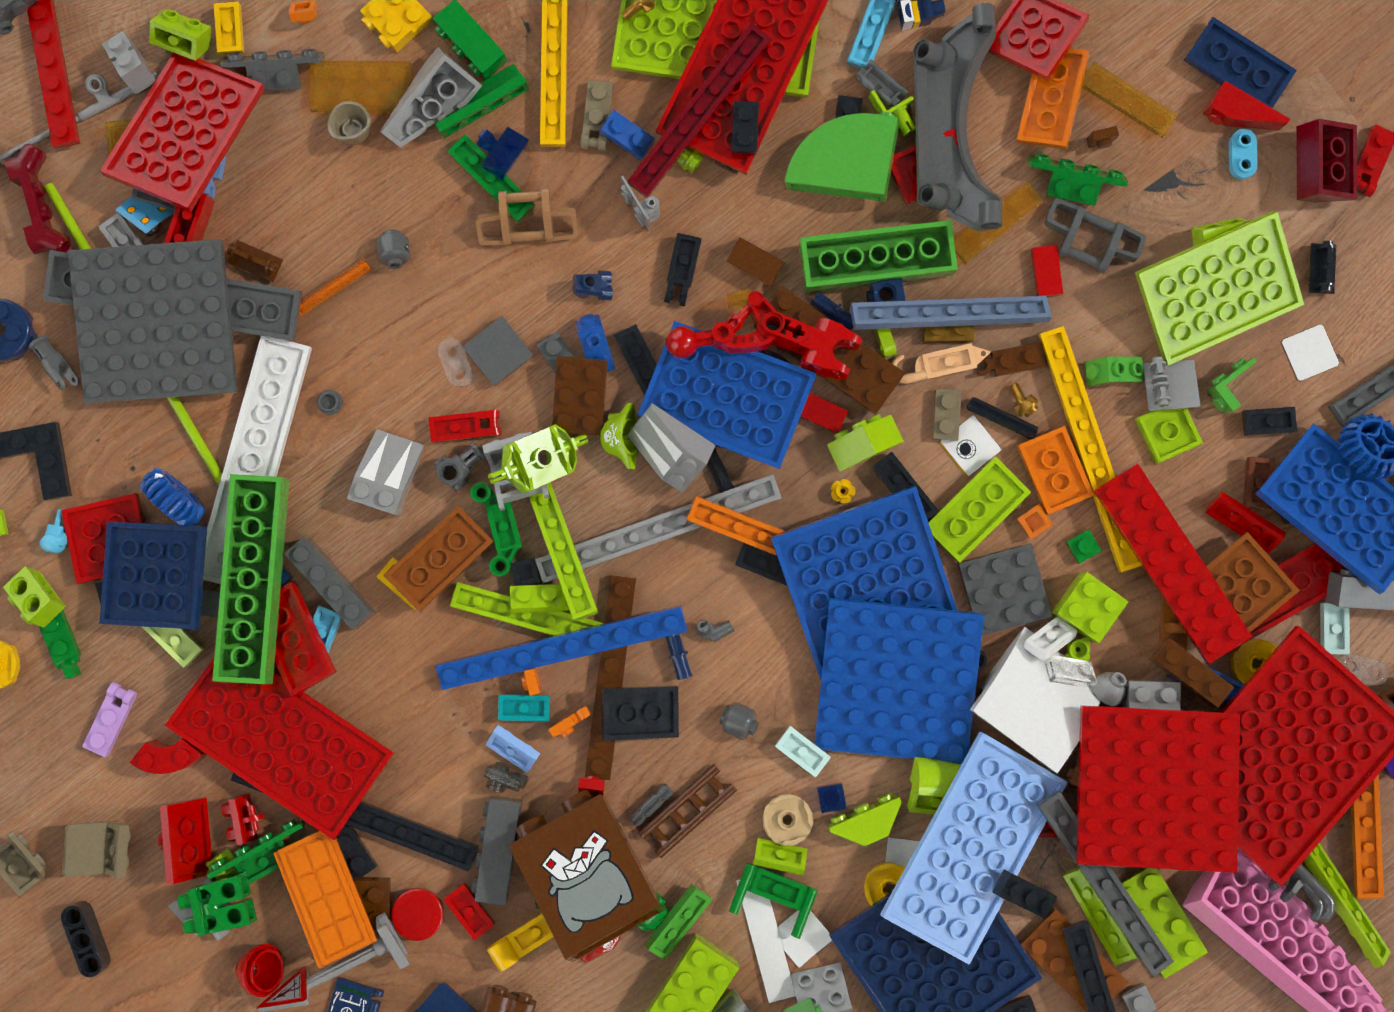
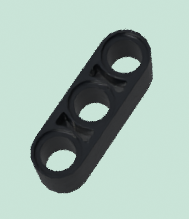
[61,901,111,978]

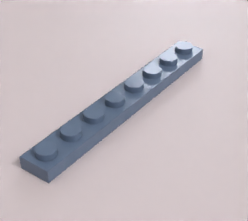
[850,296,1052,330]

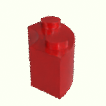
[129,738,207,774]

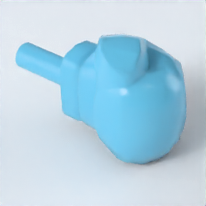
[39,509,68,553]

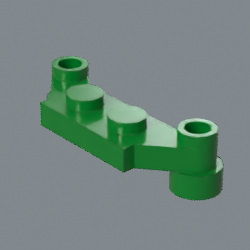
[470,482,523,576]

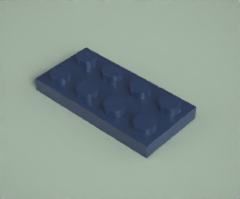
[1183,17,1297,108]

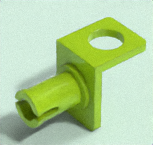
[868,90,916,137]

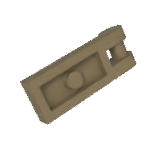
[581,80,613,152]

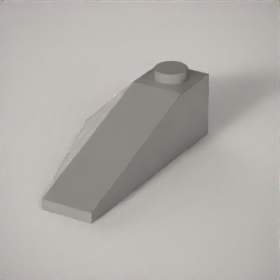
[380,47,482,148]

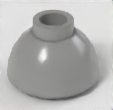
[1092,672,1127,706]

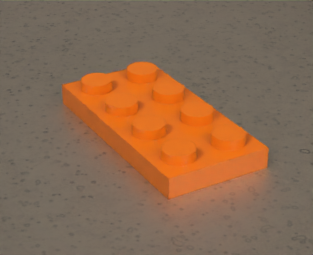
[1017,48,1089,150]

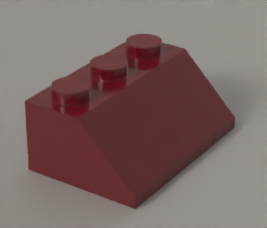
[1296,119,1357,203]

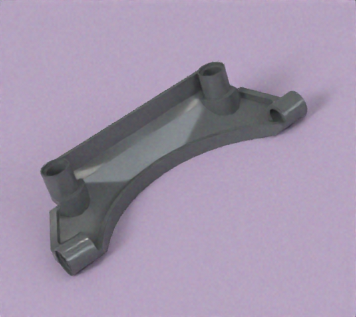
[913,3,1003,232]

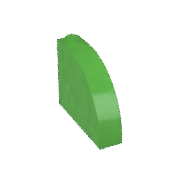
[785,112,899,202]

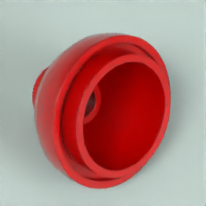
[235,944,284,997]

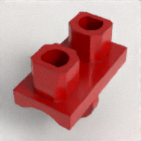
[221,794,265,845]

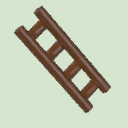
[638,764,737,859]

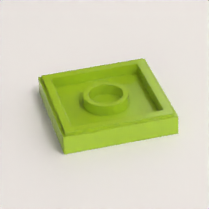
[1135,408,1203,464]

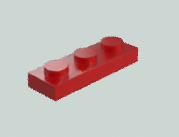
[1205,491,1286,553]

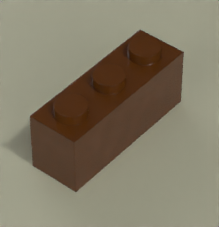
[1149,639,1234,708]

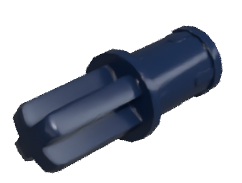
[811,292,853,331]
[666,633,693,680]

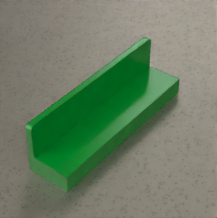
[435,64,529,139]

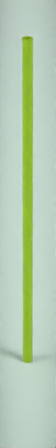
[44,183,223,486]

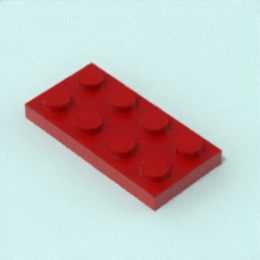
[275,582,337,697]

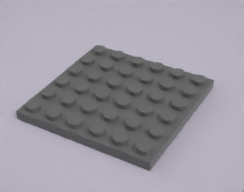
[68,239,238,403]

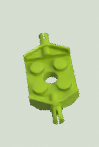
[488,424,588,493]

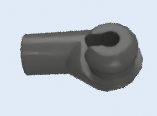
[696,620,735,642]

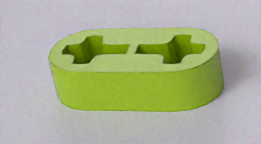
[873,328,897,358]

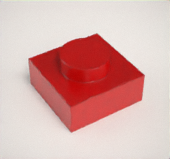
[578,776,605,797]

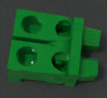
[177,871,257,936]

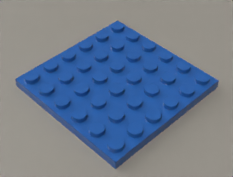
[770,486,958,680]
[814,598,985,764]

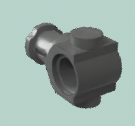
[434,441,486,492]

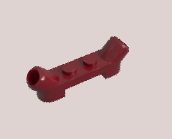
[5,144,71,254]

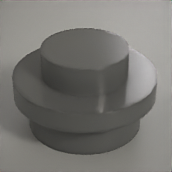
[317,390,343,415]

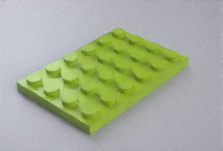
[1135,211,1304,366]

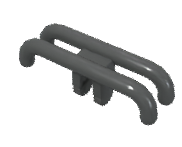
[1268,864,1335,922]

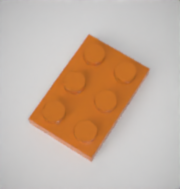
[1017,426,1094,515]

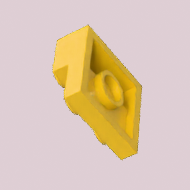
[360,0,433,53]

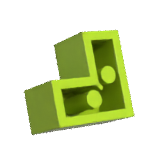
[827,414,904,472]

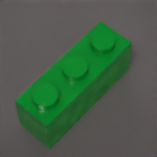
[433,0,508,80]

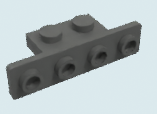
[220,49,324,91]

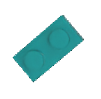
[498,694,550,721]

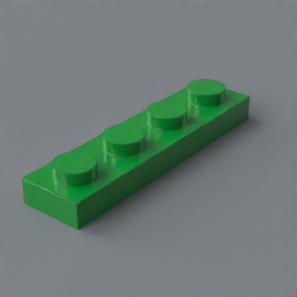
[447,134,535,223]

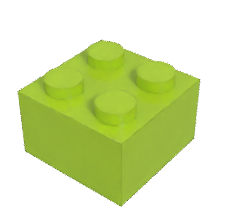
[1051,572,1129,643]

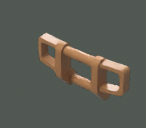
[476,188,578,245]

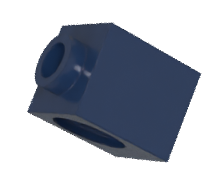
[866,278,906,302]

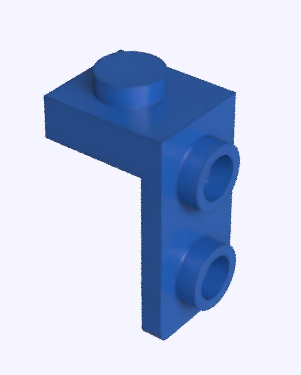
[575,314,615,372]

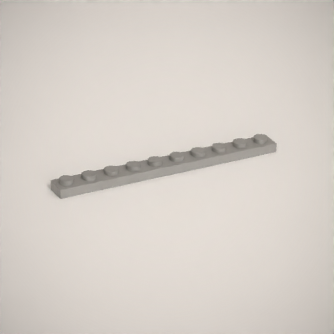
[535,474,782,583]

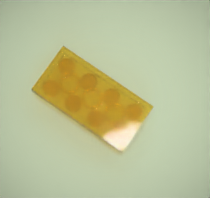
[309,61,411,113]

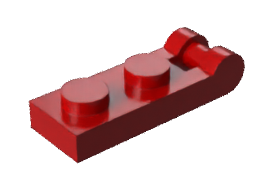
[1357,124,1394,198]
[428,410,502,443]

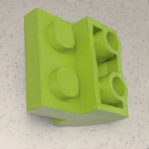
[907,757,962,814]

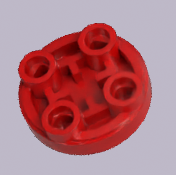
[391,888,444,941]

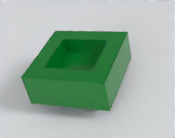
[1065,529,1101,564]

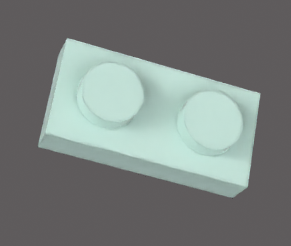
[1320,603,1350,654]
[775,726,831,778]

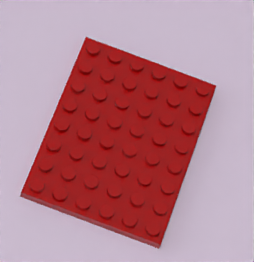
[1221,626,1394,886]

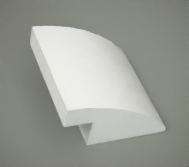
[970,626,1100,773]

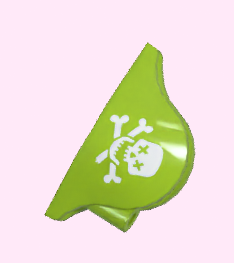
[600,403,638,469]

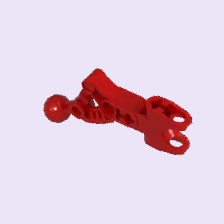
[666,291,862,380]

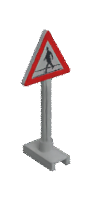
[257,912,410,1012]

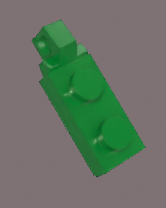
[39,610,82,679]

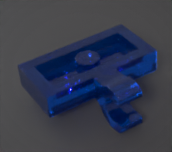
[476,127,529,180]

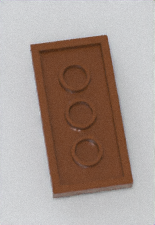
[384,506,494,613]
[1019,908,1129,1012]

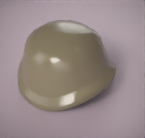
[327,101,371,145]

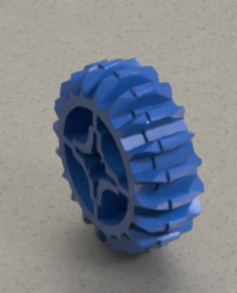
[1338,413,1394,480]
[140,468,206,526]

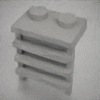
[482,432,549,511]

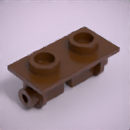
[227,240,283,282]

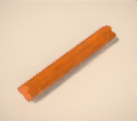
[298,258,372,318]

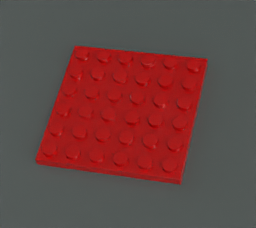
[1076,705,1240,873]

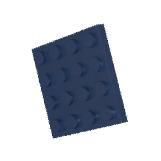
[99,522,207,630]

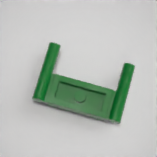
[729,862,818,939]

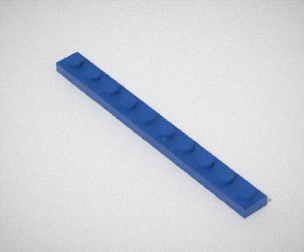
[435,605,688,690]

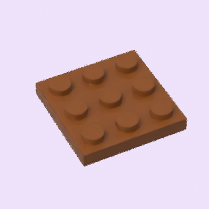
[1206,532,1300,632]

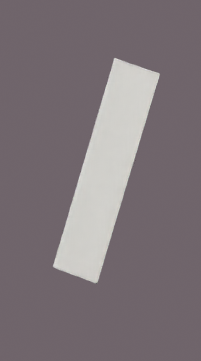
[736,880,796,1003]

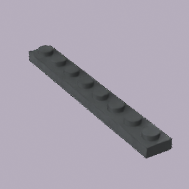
[1037,790,1174,977]

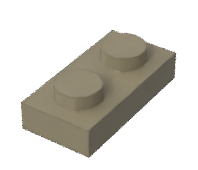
[932,389,961,441]

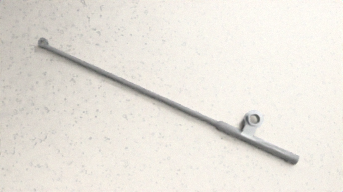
[0,72,159,161]

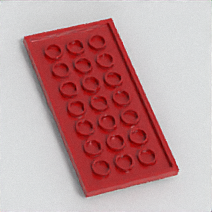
[655,0,829,175]
[164,658,395,840]

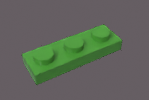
[644,884,713,960]

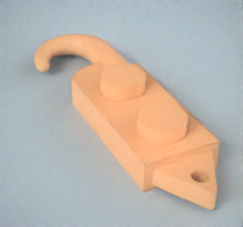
[891,343,990,384]

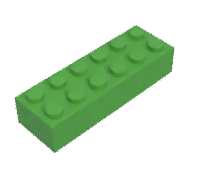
[799,220,958,293]

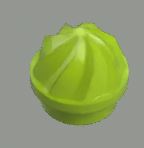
[678,148,703,173]

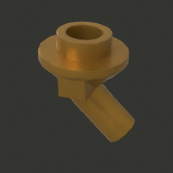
[622,0,655,20]
[1010,383,1039,417]

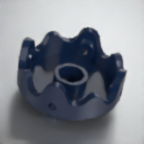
[0,299,38,363]

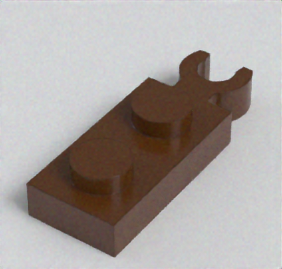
[977,342,1046,377]

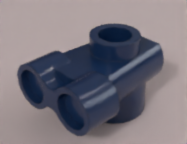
[572,270,613,301]

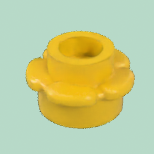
[831,479,856,504]

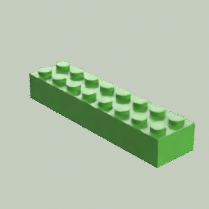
[213,474,289,684]

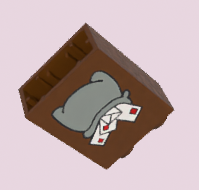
[508,790,664,962]

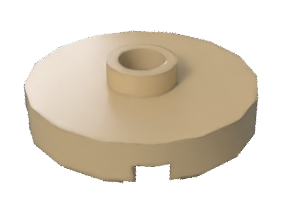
[762,794,813,846]

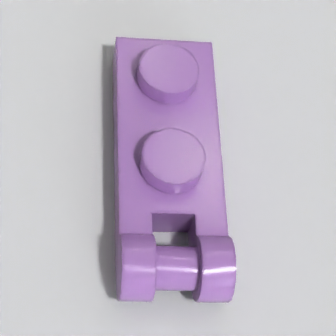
[82,682,137,757]

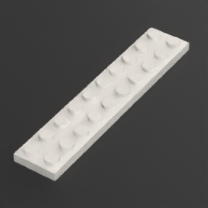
[203,336,312,584]

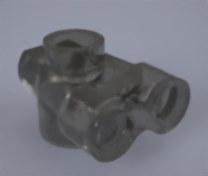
[484,762,529,793]

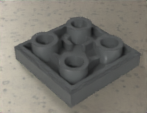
[463,316,534,387]

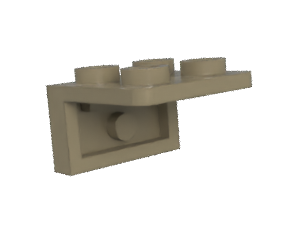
[62,821,131,878]
[0,831,46,898]

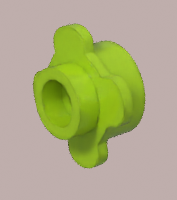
[1065,637,1091,662]

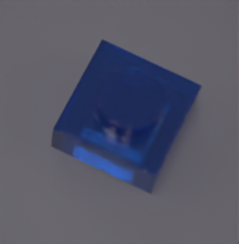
[817,782,847,813]

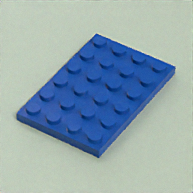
[637,321,817,470]
[1255,423,1394,595]

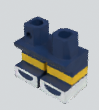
[895,0,945,31]

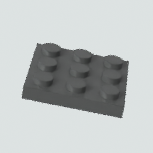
[958,544,1052,636]

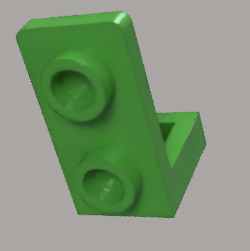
[1085,357,1145,386]
[1207,357,1257,414]

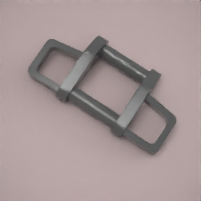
[1044,198,1146,274]

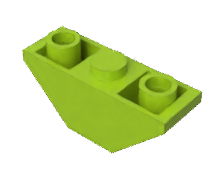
[827,793,902,846]

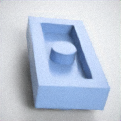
[486,725,540,773]

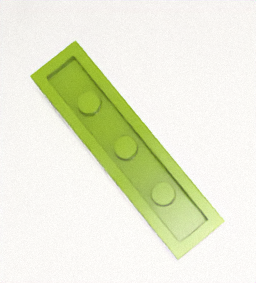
[1063,867,1138,965]

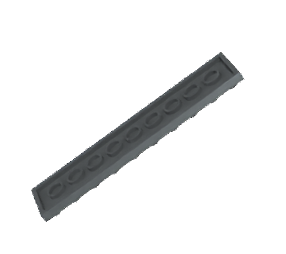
[43,250,302,341]

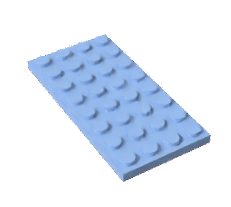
[880,732,1068,964]

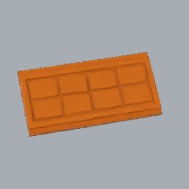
[273,831,378,969]

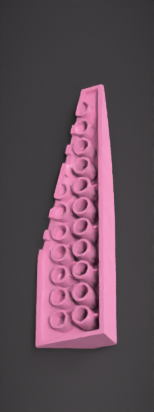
[1182,849,1392,1012]

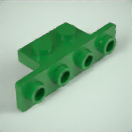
[1028,153,1128,206]
[206,819,304,884]

